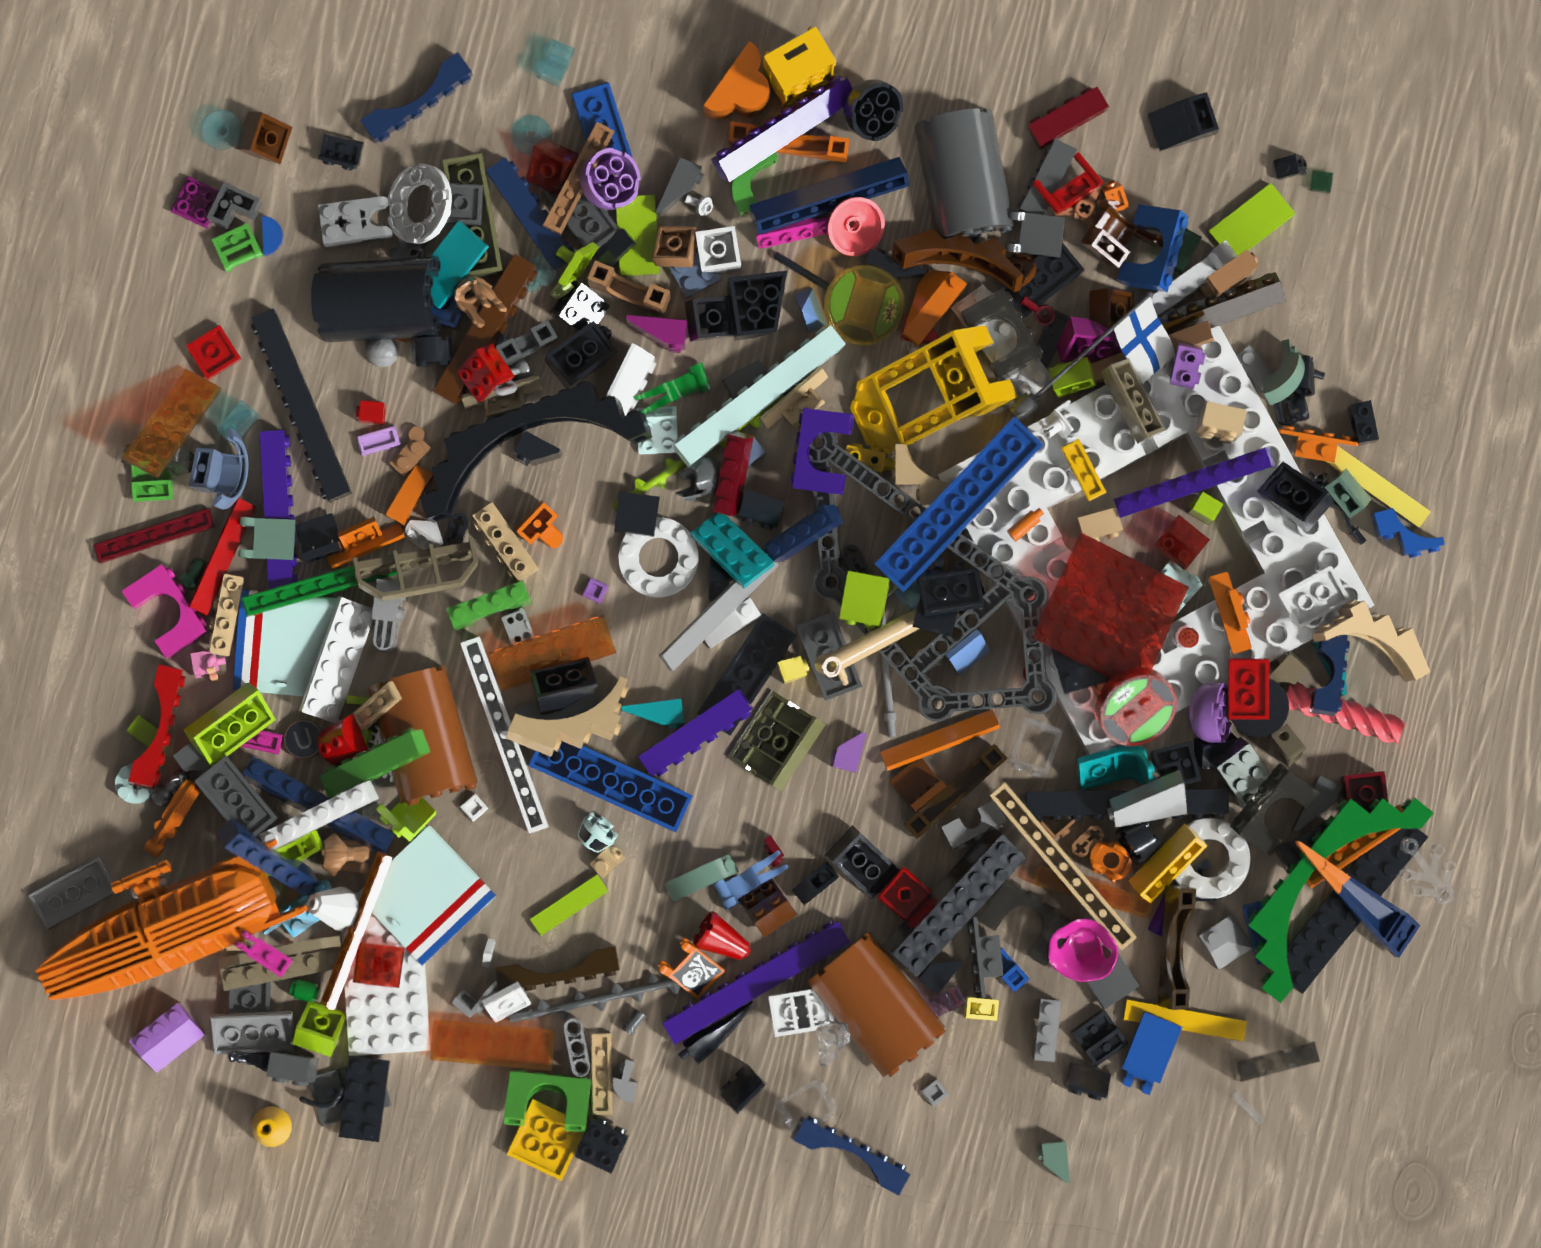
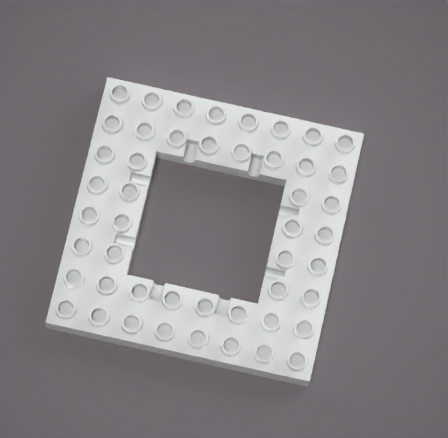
[936,326,1374,755]

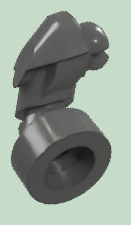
[151,770,189,807]

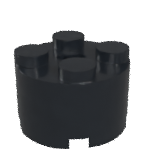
[411,336,452,367]
[1115,822,1161,864]

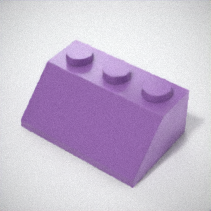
[129,1003,205,1072]

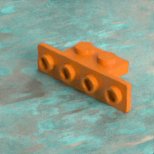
[1277,425,1358,463]
[327,517,405,569]
[1208,572,1252,654]

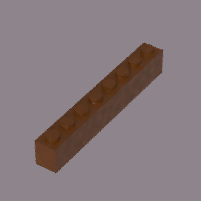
[433,254,538,405]

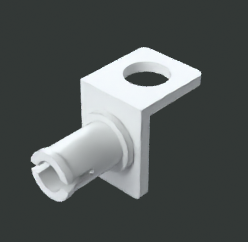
[1041,400,1073,439]

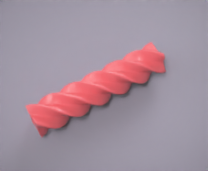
[1285,682,1405,744]

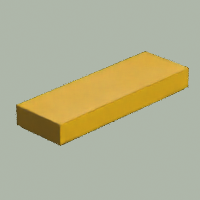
[1060,439,1106,502]

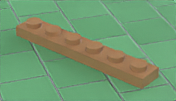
[543,122,614,236]

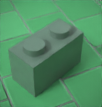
[1325,468,1371,518]

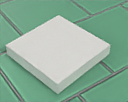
[482,982,531,1022]

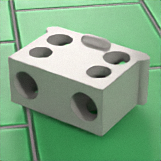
[501,607,536,647]

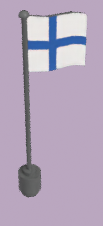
[1009,291,1175,421]

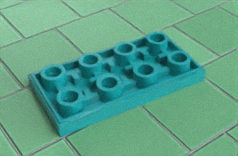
[431,221,489,309]

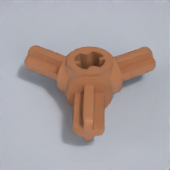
[1054,186,1102,230]

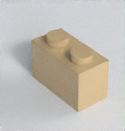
[1076,507,1123,545]

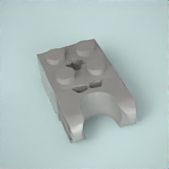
[318,196,393,248]
[372,579,407,653]

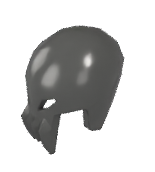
[675,456,721,501]

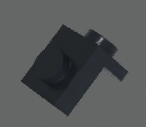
[1274,154,1307,180]

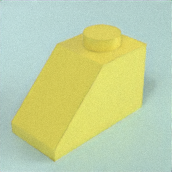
[778,656,809,684]

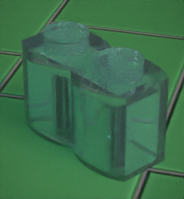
[535,39,575,87]

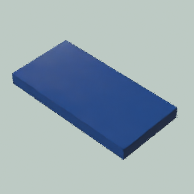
[571,82,633,158]

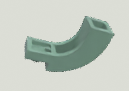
[664,854,739,902]

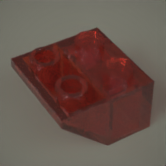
[1154,515,1210,571]

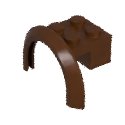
[1080,199,1163,268]

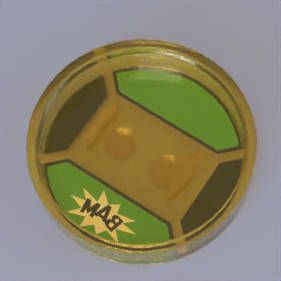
[824,264,905,345]

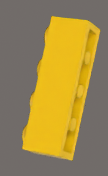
[1129,824,1207,903]

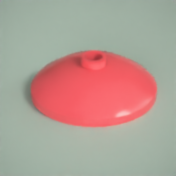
[827,197,885,256]

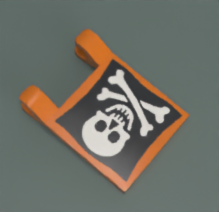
[658,937,725,999]

